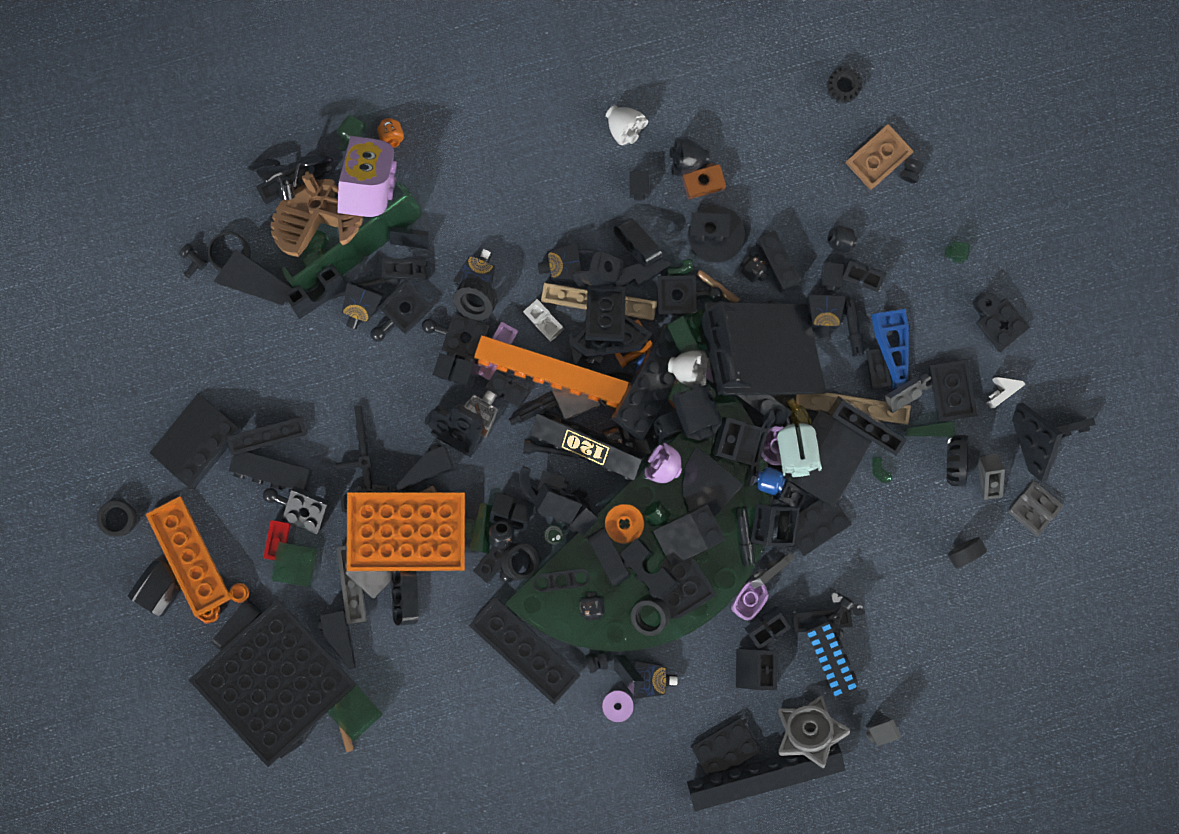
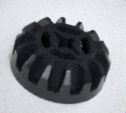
[946,434,968,487]

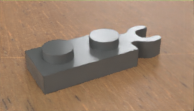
[886,374,932,413]
[750,552,795,589]

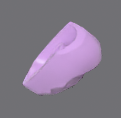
[731,579,769,620]

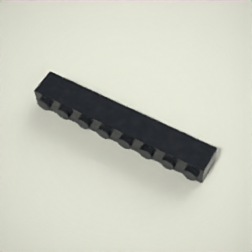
[687,742,845,812]

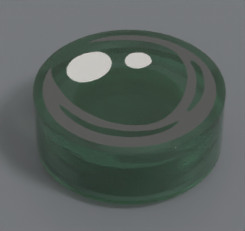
[544,525,563,545]

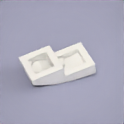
[523,299,564,342]

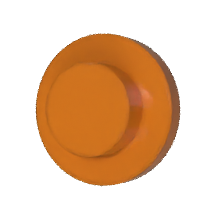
[229,583,249,603]

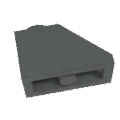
[978,454,1005,500]
[865,715,902,746]

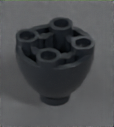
[669,138,710,176]

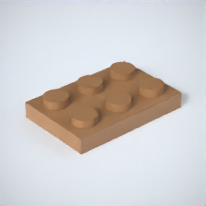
[846,124,914,190]

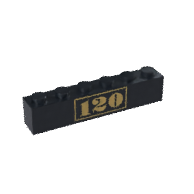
[531,409,647,480]

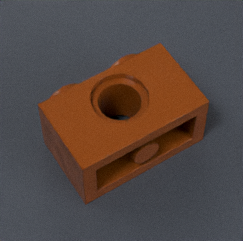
[682,163,726,200]

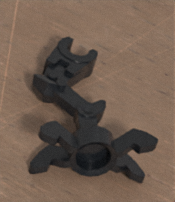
[827,588,865,639]

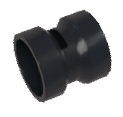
[899,158,924,184]
[586,650,609,673]

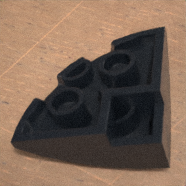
[683,447,743,517]

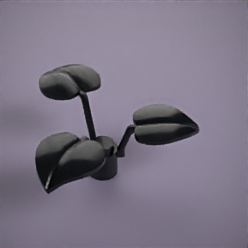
[248,154,333,200]

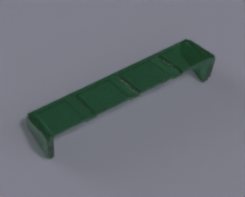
[281,181,422,289]

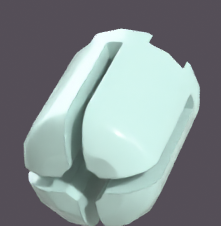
[777,423,822,477]

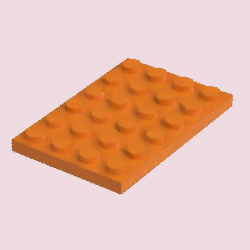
[347,493,465,571]

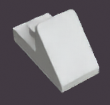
[986,377,1025,409]

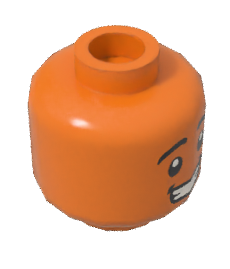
[377,118,404,148]

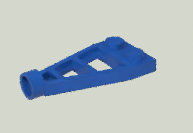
[871,309,909,389]

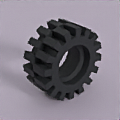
[827,66,863,104]

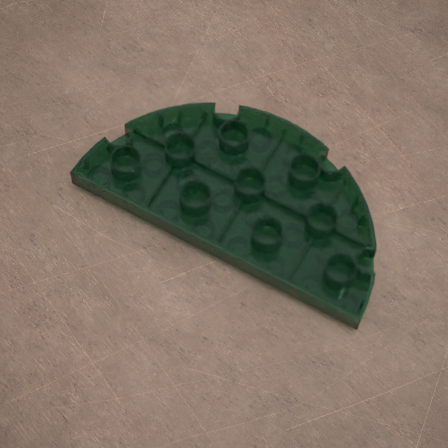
[505,394,772,651]

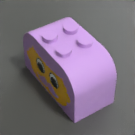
[338,136,397,217]

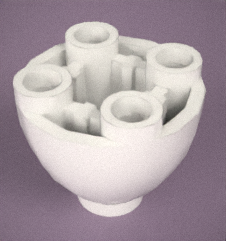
[606,105,648,145]
[668,351,710,387]

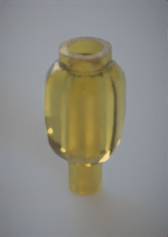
[787,398,812,428]

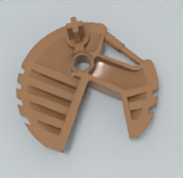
[271,172,363,257]

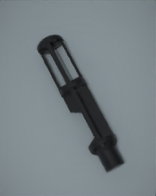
[509,395,557,425]

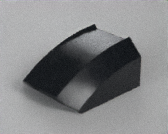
[128,560,181,617]

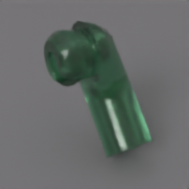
[667,259,694,276]
[872,458,893,483]

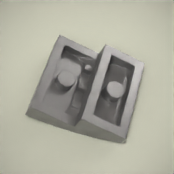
[549,383,600,419]
[1007,481,1064,537]
[345,570,393,598]

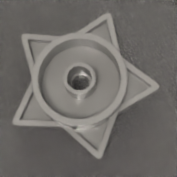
[778,696,850,768]

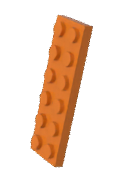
[146,496,232,617]

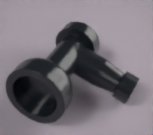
[179,243,208,278]

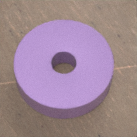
[602,690,633,722]

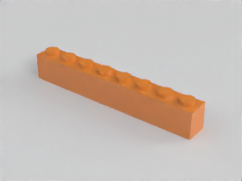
[474,335,629,408]

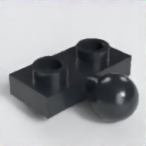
[473,547,514,584]

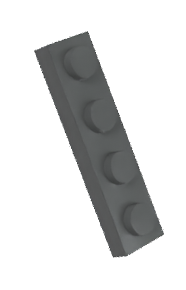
[337,546,367,624]

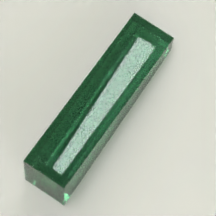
[904,421,956,437]
[470,503,493,554]

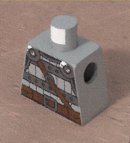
[464,390,498,439]

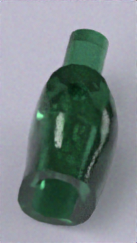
[337,115,366,152]

